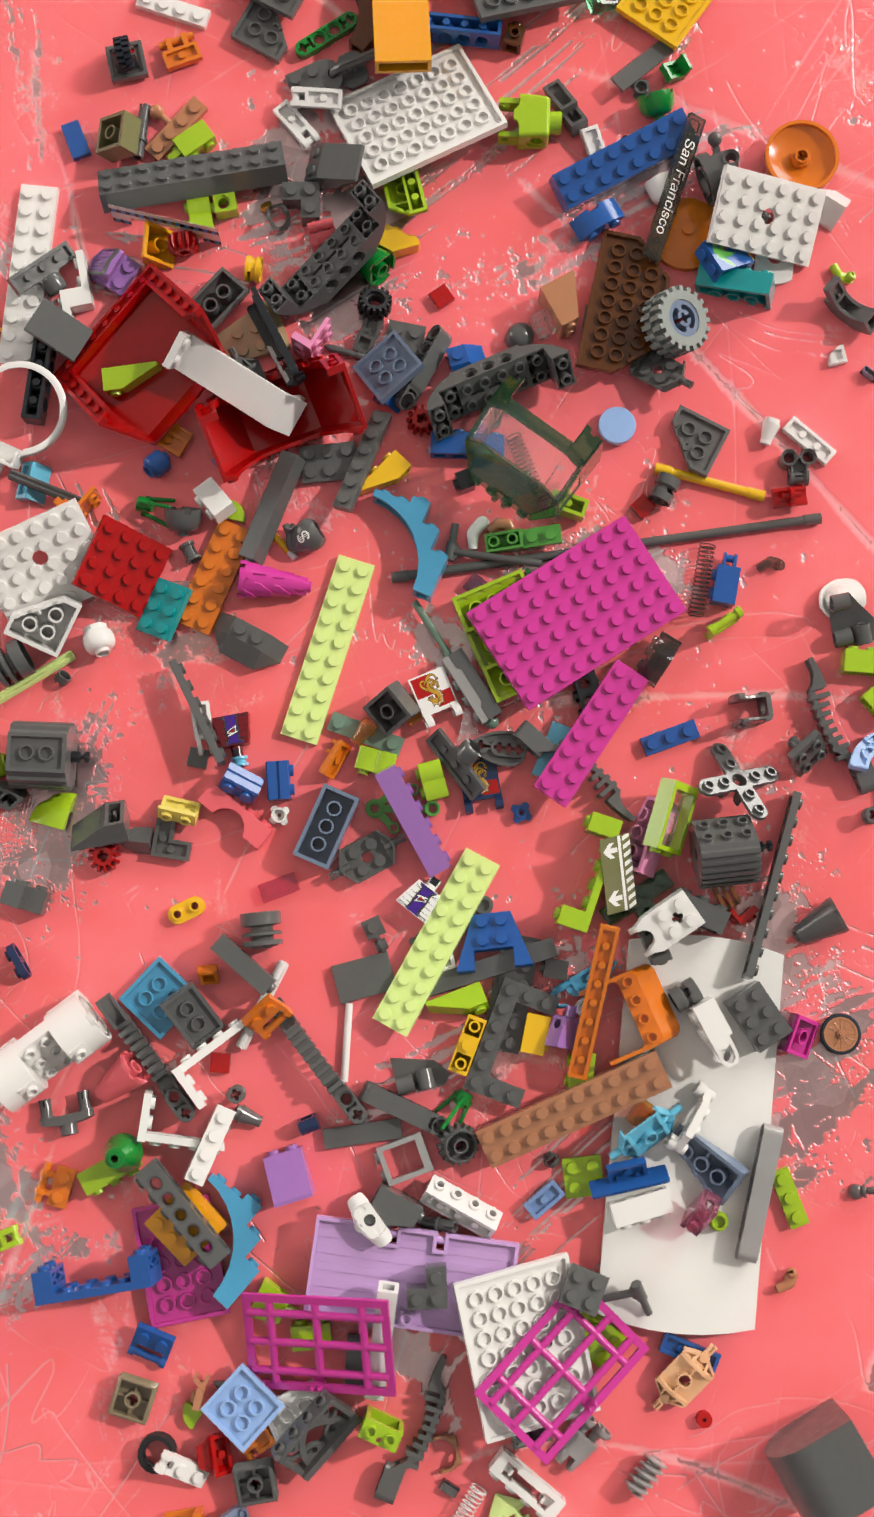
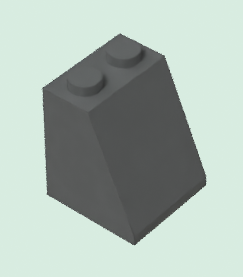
[364,1181,425,1227]

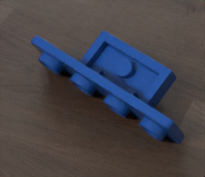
[589,1156,670,1200]

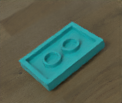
[136,577,193,643]

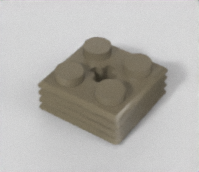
[108,1372,159,1425]

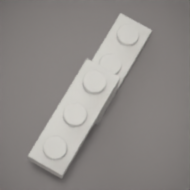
[58,250,96,317]

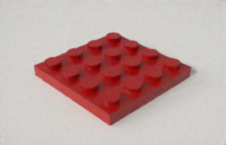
[71,515,172,618]

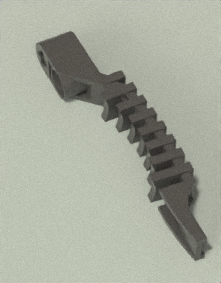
[804,657,874,795]
[512,720,636,822]
[95,992,196,1122]
[273,997,369,1124]
[373,1354,447,1505]

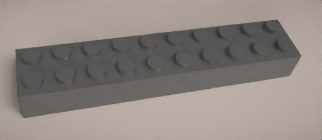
[97,141,288,214]

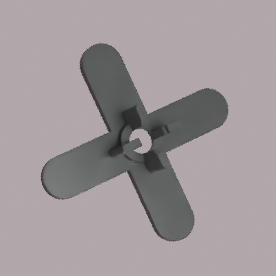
[698,743,779,820]

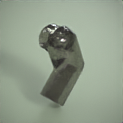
[755,556,785,573]

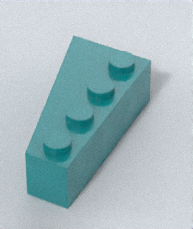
[695,263,775,310]

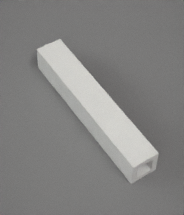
[364,1280,399,1401]

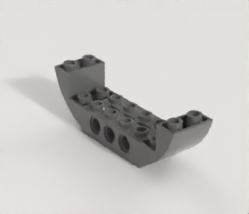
[257,179,386,315]
[427,344,576,441]

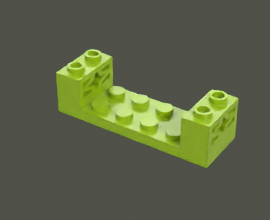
[552,811,623,933]

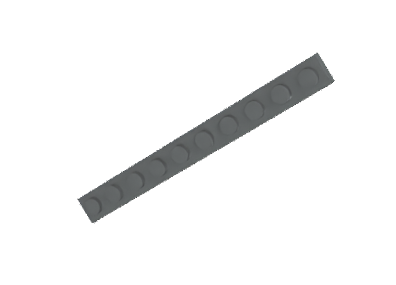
[741,791,803,980]

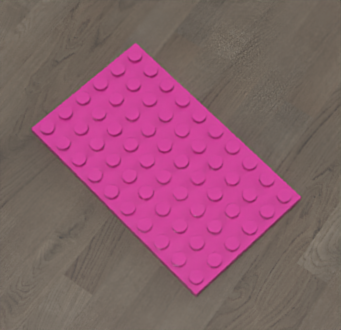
[465,515,687,711]

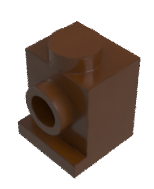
[502,21,526,55]

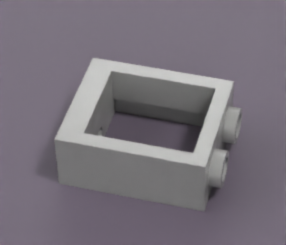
[374,1130,434,1187]

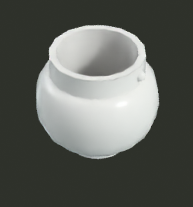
[82,622,116,657]

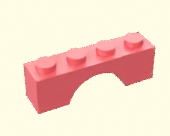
[198,782,273,849]

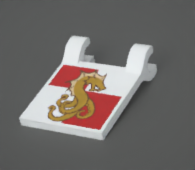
[408,666,463,728]

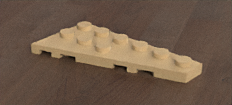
[217,301,291,359]

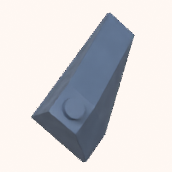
[674,1124,750,1206]

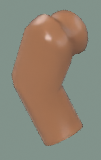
[486,518,515,533]
[775,1267,798,1294]

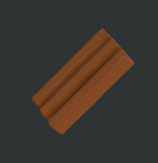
[712,885,741,910]

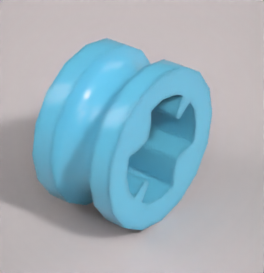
[231,755,249,767]

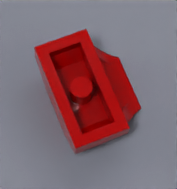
[196,1431,233,1478]

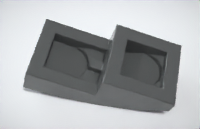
[352,317,385,354]

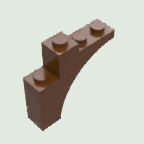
[349,0,374,54]

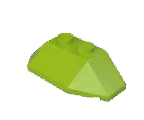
[383,169,428,216]

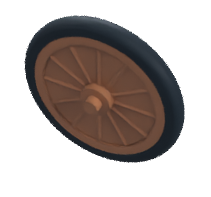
[820,1013,861,1055]

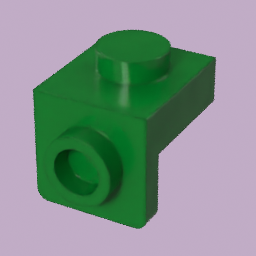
[659,53,693,83]

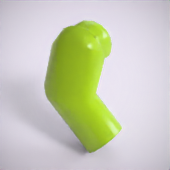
[829,263,856,284]

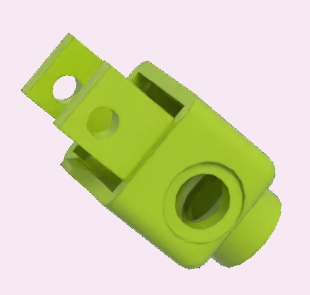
[497,93,562,150]

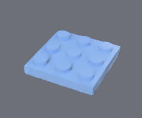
[200,1363,286,1453]

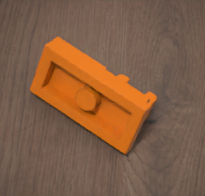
[318,739,352,780]

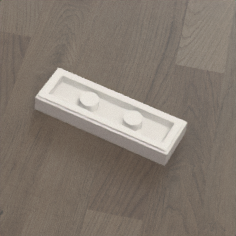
[781,416,837,467]

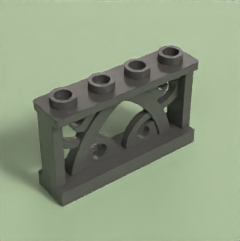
[270,1389,362,1482]

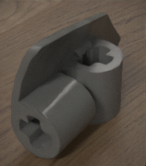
[390,1058,450,1096]

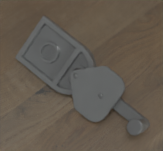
[285,48,375,111]

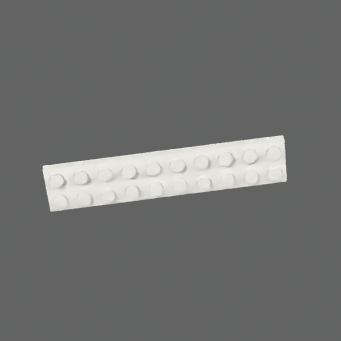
[0,184,60,365]

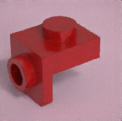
[727,904,759,926]

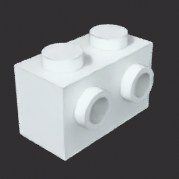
[193,477,236,524]

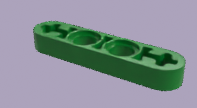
[295,11,358,60]

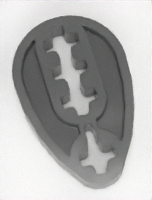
[473,731,527,768]

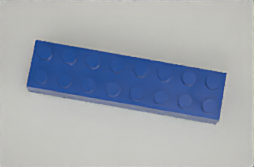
[548,107,699,215]

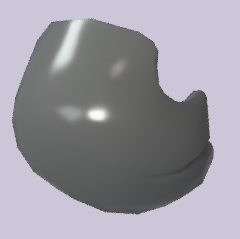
[504,322,535,348]

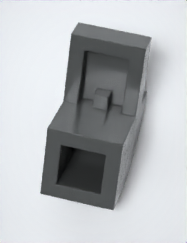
[639,930,673,966]

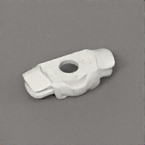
[347,1193,392,1248]

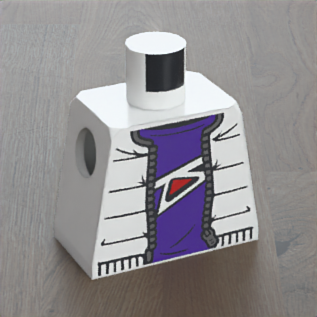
[396,876,441,923]

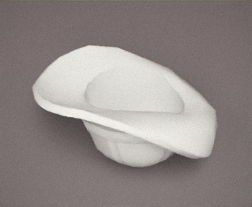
[818,578,866,618]

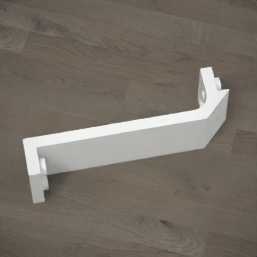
[162,331,307,436]

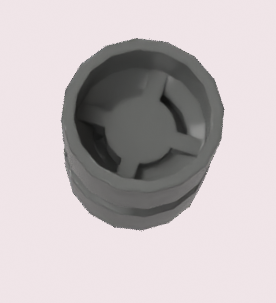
[648,472,681,507]
[667,977,704,1013]

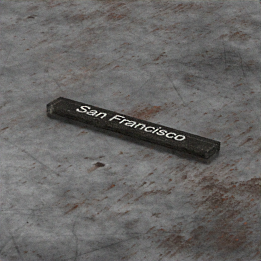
[641,112,706,263]

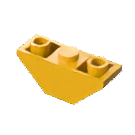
[377,224,420,258]
[448,1014,487,1076]

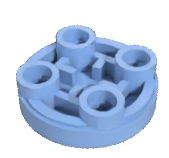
[598,407,636,446]

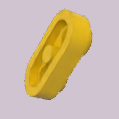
[168,896,206,924]

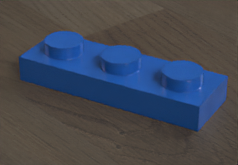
[639,719,700,757]
[658,1332,722,1374]

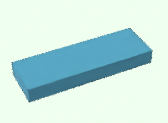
[532,721,570,777]

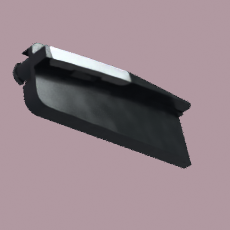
[247,286,307,388]

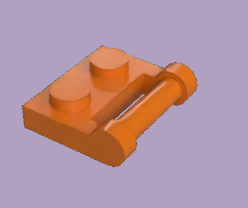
[241,993,294,1040]

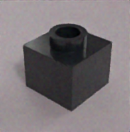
[452,468,476,495]

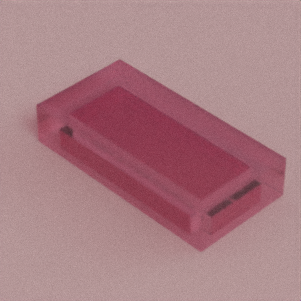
[257,872,301,904]

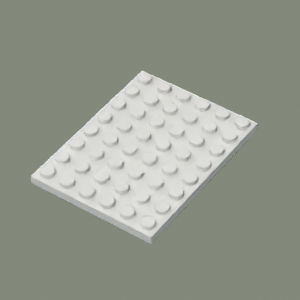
[329,44,508,189]
[452,1252,601,1444]

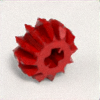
[167,230,199,257]
[406,404,433,437]
[88,844,121,873]

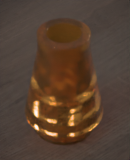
[351,717,377,746]

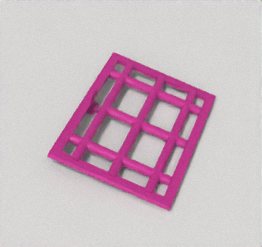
[241,1292,397,1397]
[473,1297,650,1466]

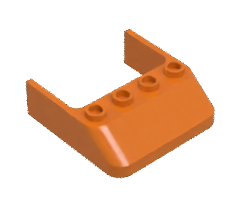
[579,964,680,1066]

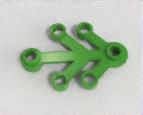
[365,784,440,834]

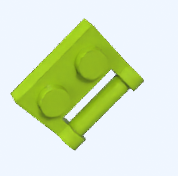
[704,606,744,641]

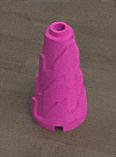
[237,560,312,599]

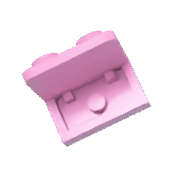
[291,317,333,359]

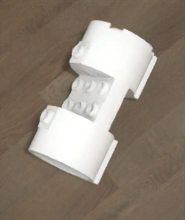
[0,989,112,1112]

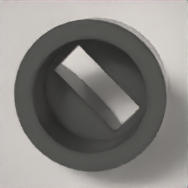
[54,670,72,687]
[543,1151,559,1168]

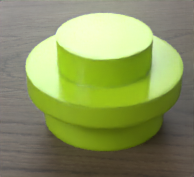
[708,1211,728,1231]

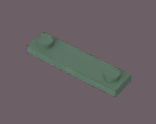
[327,712,405,757]

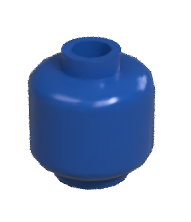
[143,450,171,478]

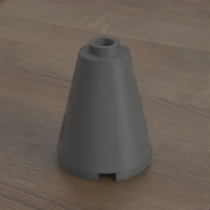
[792,897,849,944]

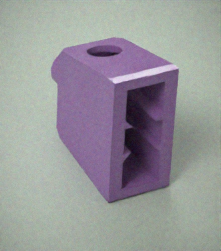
[544,1005,579,1050]

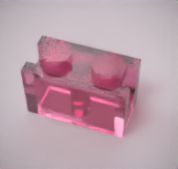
[680,1188,722,1237]

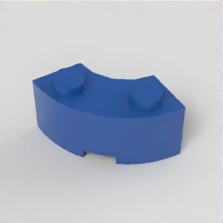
[569,198,625,242]

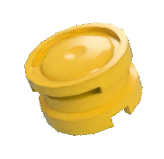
[244,255,263,284]

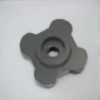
[631,79,651,99]

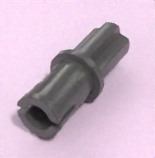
[419,1216,458,1233]

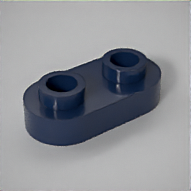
[4,943,32,980]

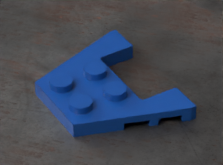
[457,910,533,975]

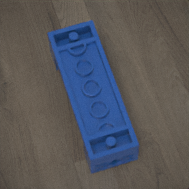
[31,1244,163,1306]

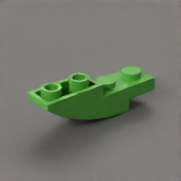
[484,524,563,553]

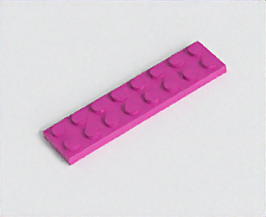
[533,659,649,808]

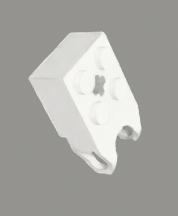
[627,888,706,958]
[687,996,739,1068]

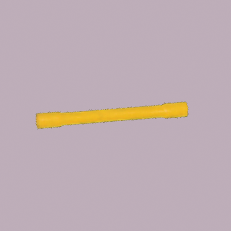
[653,462,766,502]

